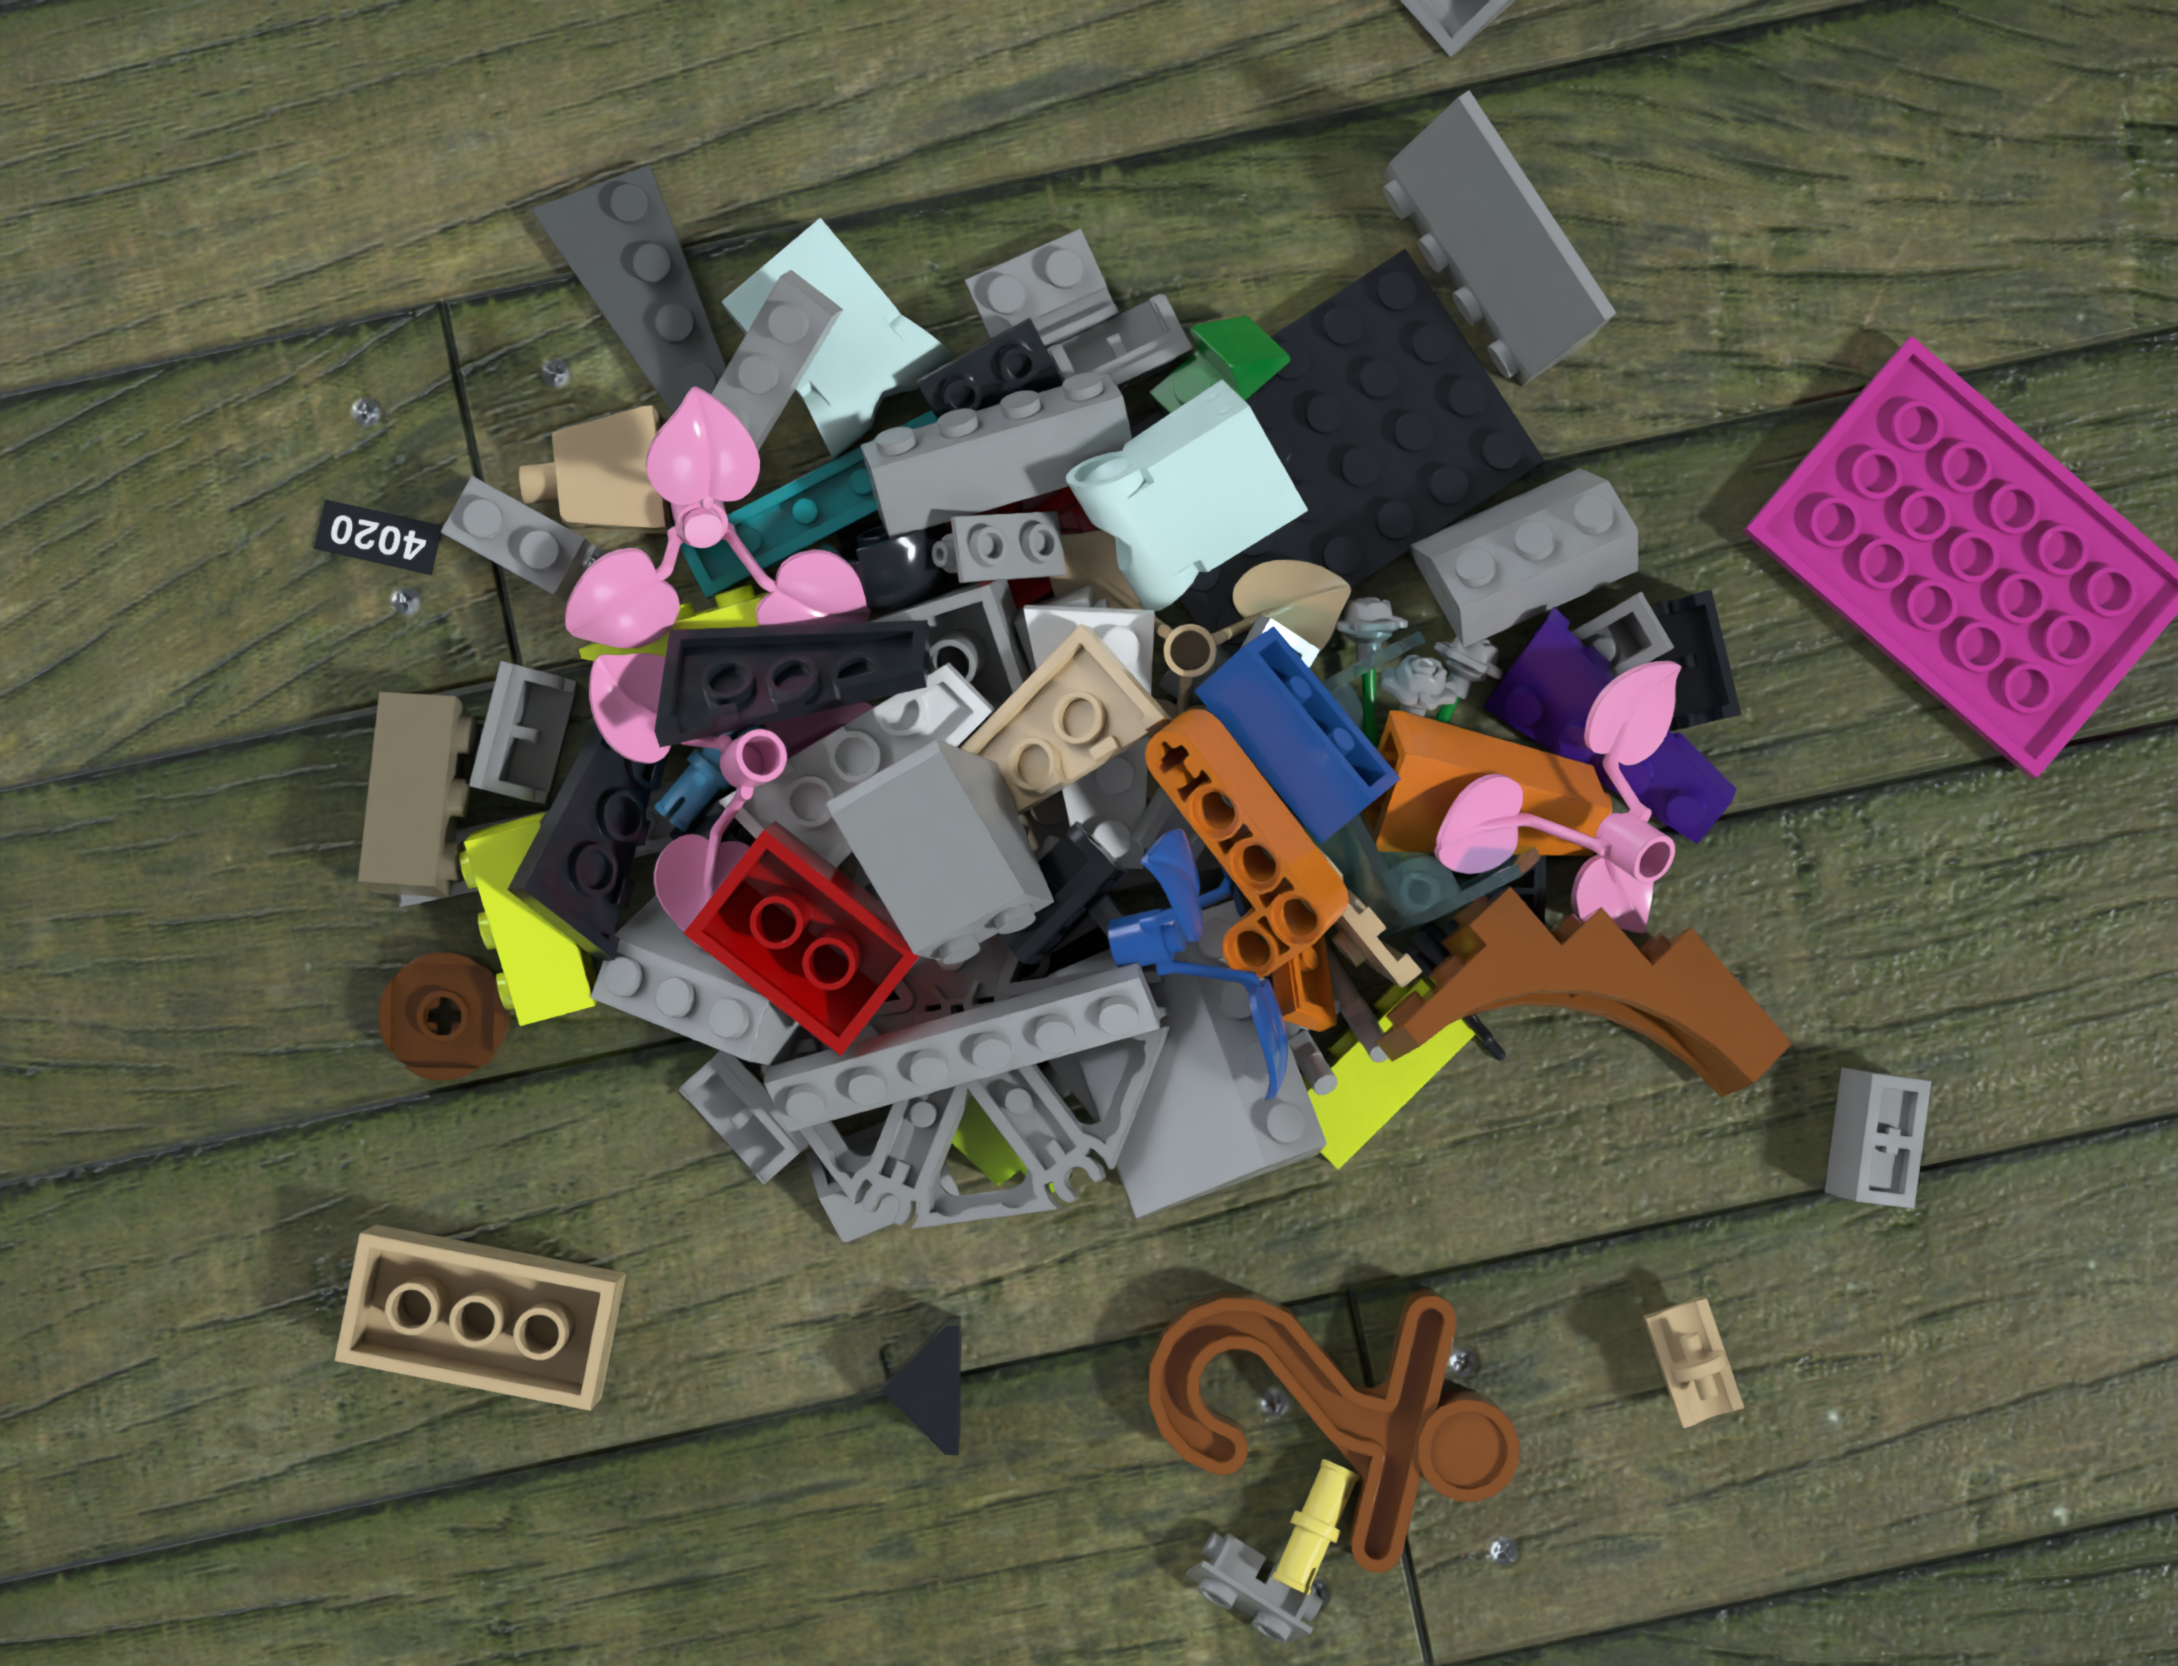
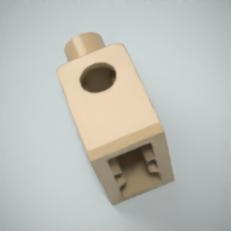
[519,405,672,535]

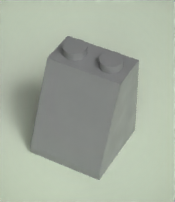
[826,739,1054,964]

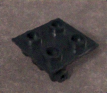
[916,317,1063,420]

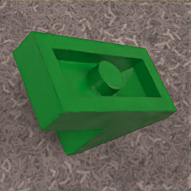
[1150,315,1291,416]

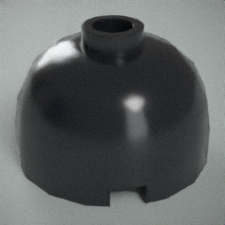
[820,519,949,615]

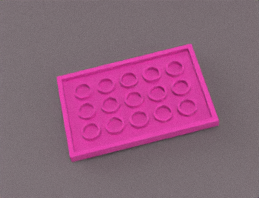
[1741,336,2178,779]

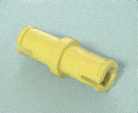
[1271,1459,1360,1595]

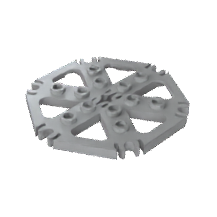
[761,824,1170,1229]

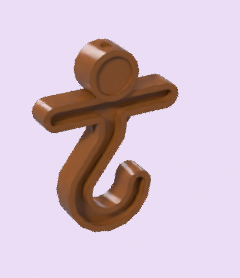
[1148,1289,1520,1573]

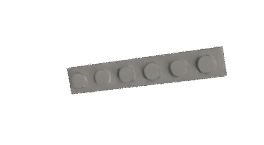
[764,962,1160,1133]

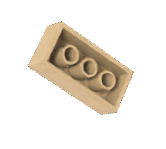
[335,1224,626,1411]

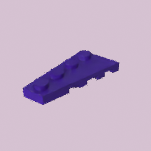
[1484,607,1736,844]

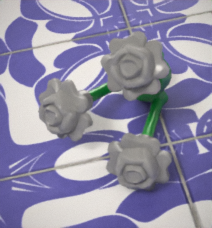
[1335,597,1506,750]

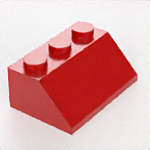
[683,820,920,1056]

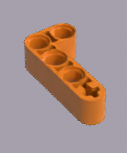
[1145,709,1349,978]

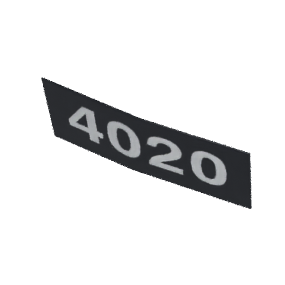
[314,500,443,575]

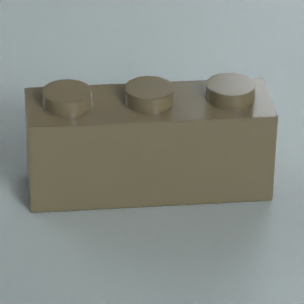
[358,692,477,898]

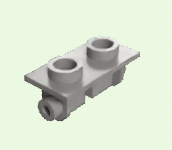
[932,511,1066,583]
[1185,1532,1323,1643]

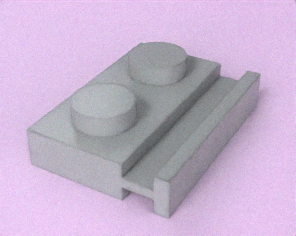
[965,228,1119,349]

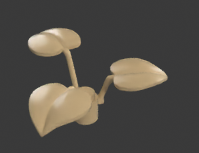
[1050,530,1351,801]

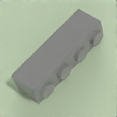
[860,373,1132,539]

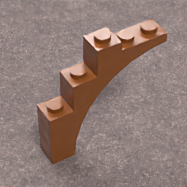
[1375,886,1792,1098]

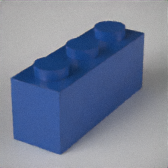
[1194,626,1401,844]

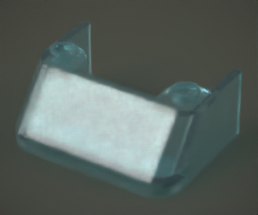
[1307,631,1541,936]

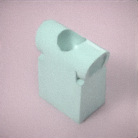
[722,218,955,460]
[1066,379,1308,612]

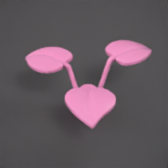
[565,387,871,648]
[589,653,874,947]
[1434,661,1682,933]

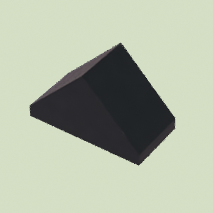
[882,1317,961,1455]

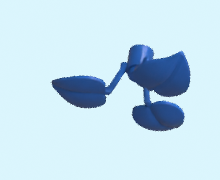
[1108,829,1288,1100]

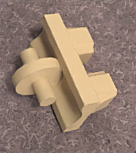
[1643,1296,1744,1428]

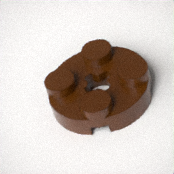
[378,952,511,1080]

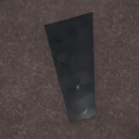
[654,620,931,748]
[507,723,670,961]

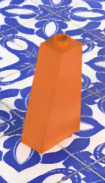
[1361,711,1612,856]

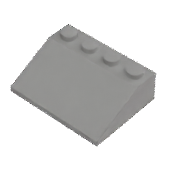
[1382,90,1616,386]
[1047,900,1327,1220]

